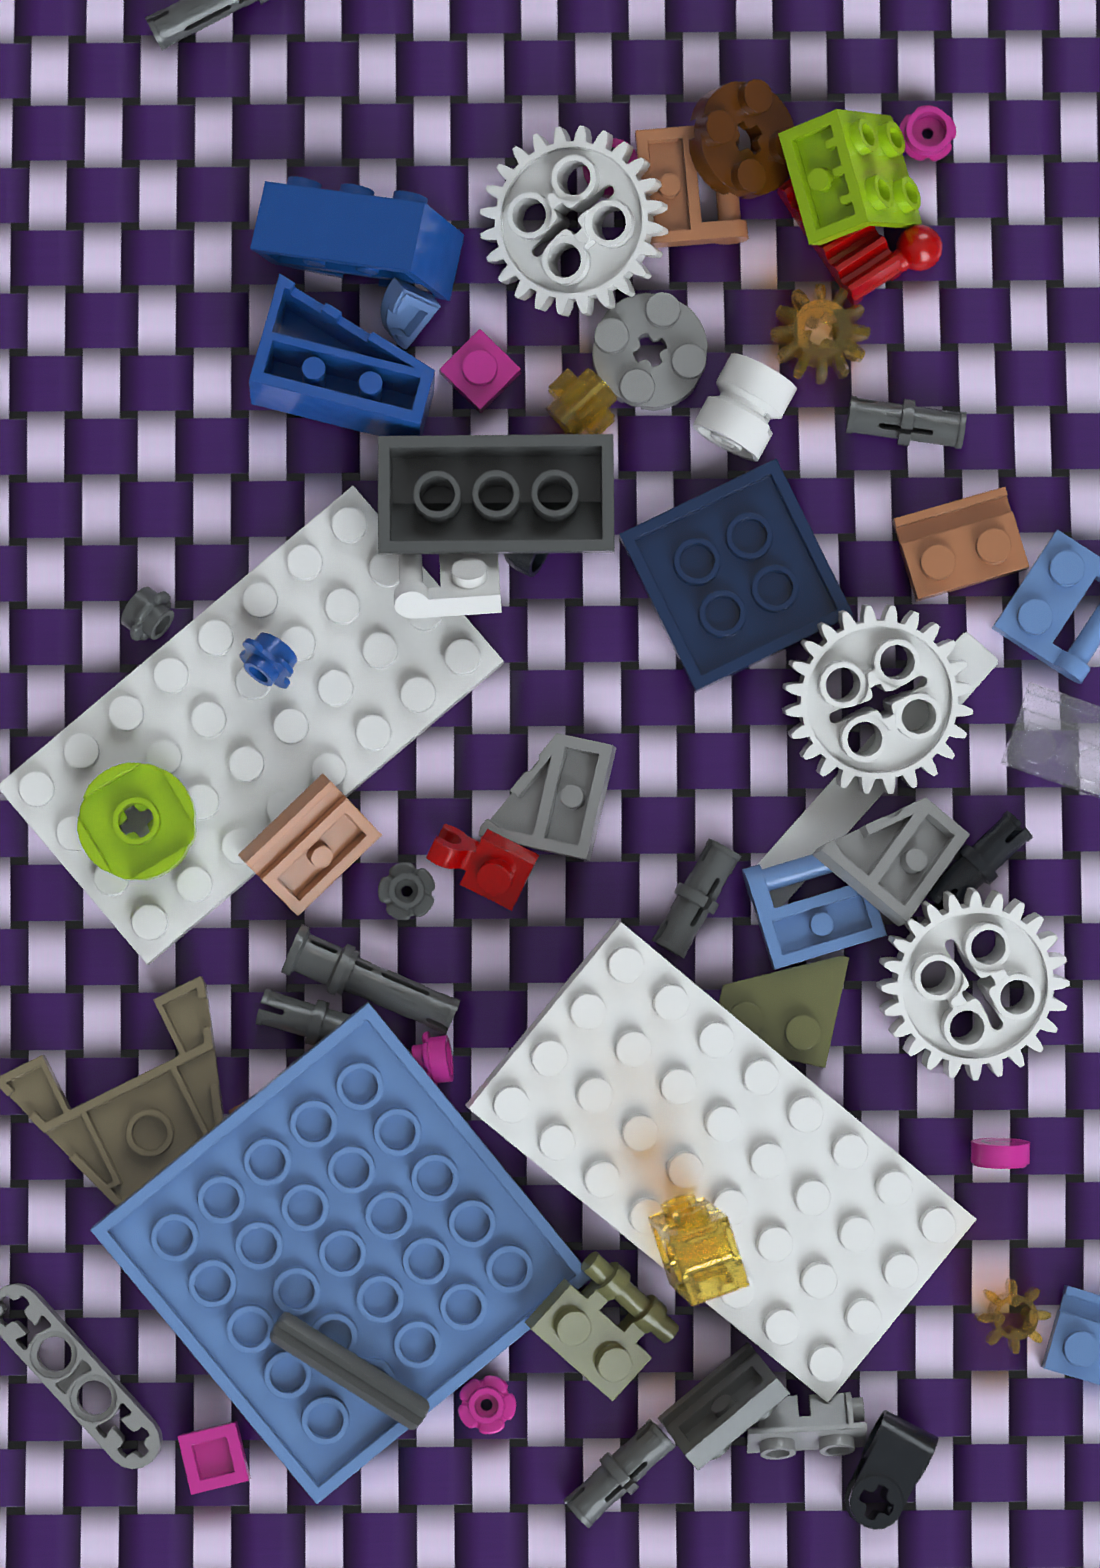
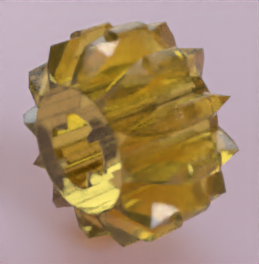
[770,283,870,384]

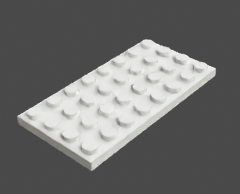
[0,486,504,965]
[465,920,976,1403]

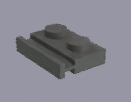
[658,1342,790,1470]

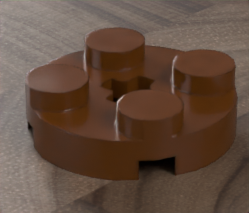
[688,79,795,199]

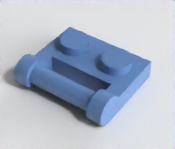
[992,529,1100,684]
[742,854,887,970]

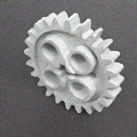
[480,125,668,317]
[782,604,973,794]
[876,888,1070,1081]

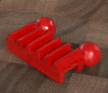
[777,179,943,306]

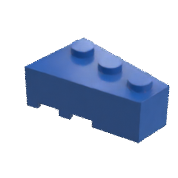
[250,176,464,301]
[249,274,435,436]

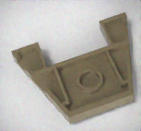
[0,976,225,1207]

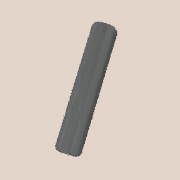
[269,1312,430,1430]

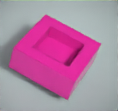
[439,329,521,414]
[178,1421,251,1495]

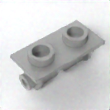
[747,1392,867,1460]

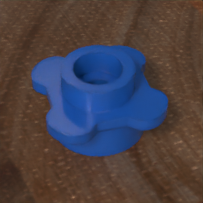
[239,632,297,689]

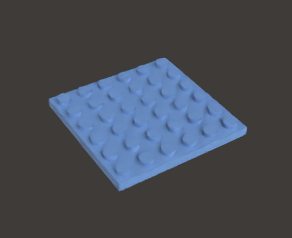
[91,1002,591,1504]

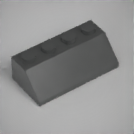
[378,434,615,555]

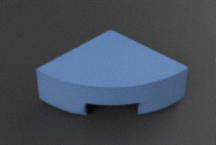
[380,277,441,350]

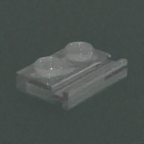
[1000,682,1100,799]

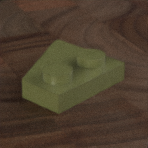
[718,956,849,1068]

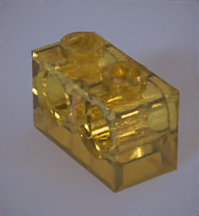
[648,1194,750,1306]

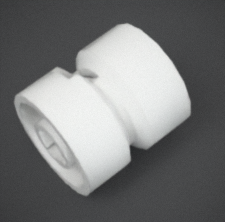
[692,353,797,462]

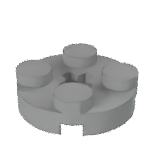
[592,292,708,411]

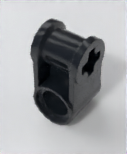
[844,1410,939,1530]

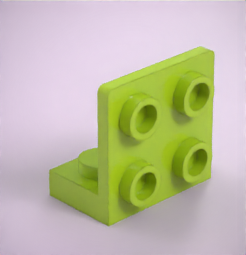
[778,109,922,245]

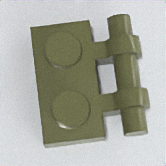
[525,1252,679,1402]

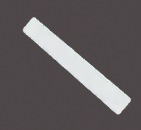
[757,633,998,908]

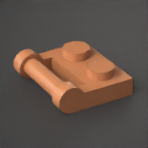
[635,125,749,248]

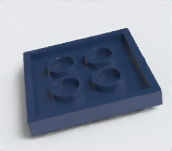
[619,459,854,693]

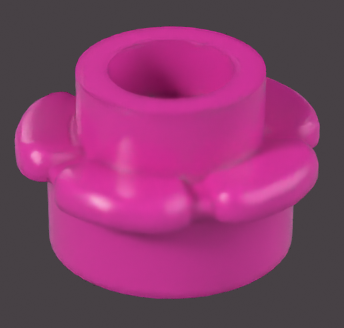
[899,105,956,161]
[412,1031,454,1085]
[458,1375,516,1434]

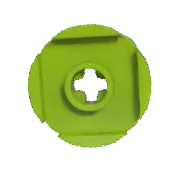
[77,762,197,880]

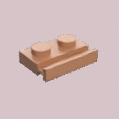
[892,487,1029,602]
[238,773,382,916]

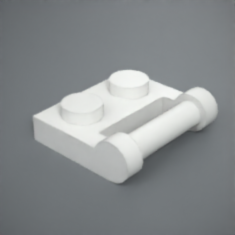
[394,554,502,619]

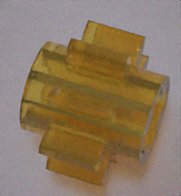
[545,368,618,434]
[974,1278,1051,1354]

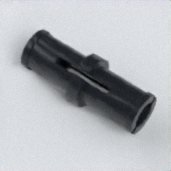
[926,811,1033,910]

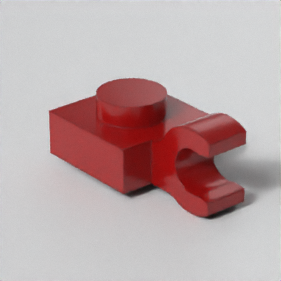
[426,824,539,911]

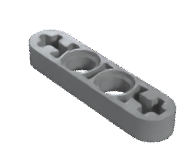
[0,1283,163,1469]

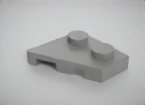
[478,733,616,861]
[813,797,970,927]

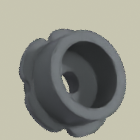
[121,587,174,641]
[378,862,435,920]

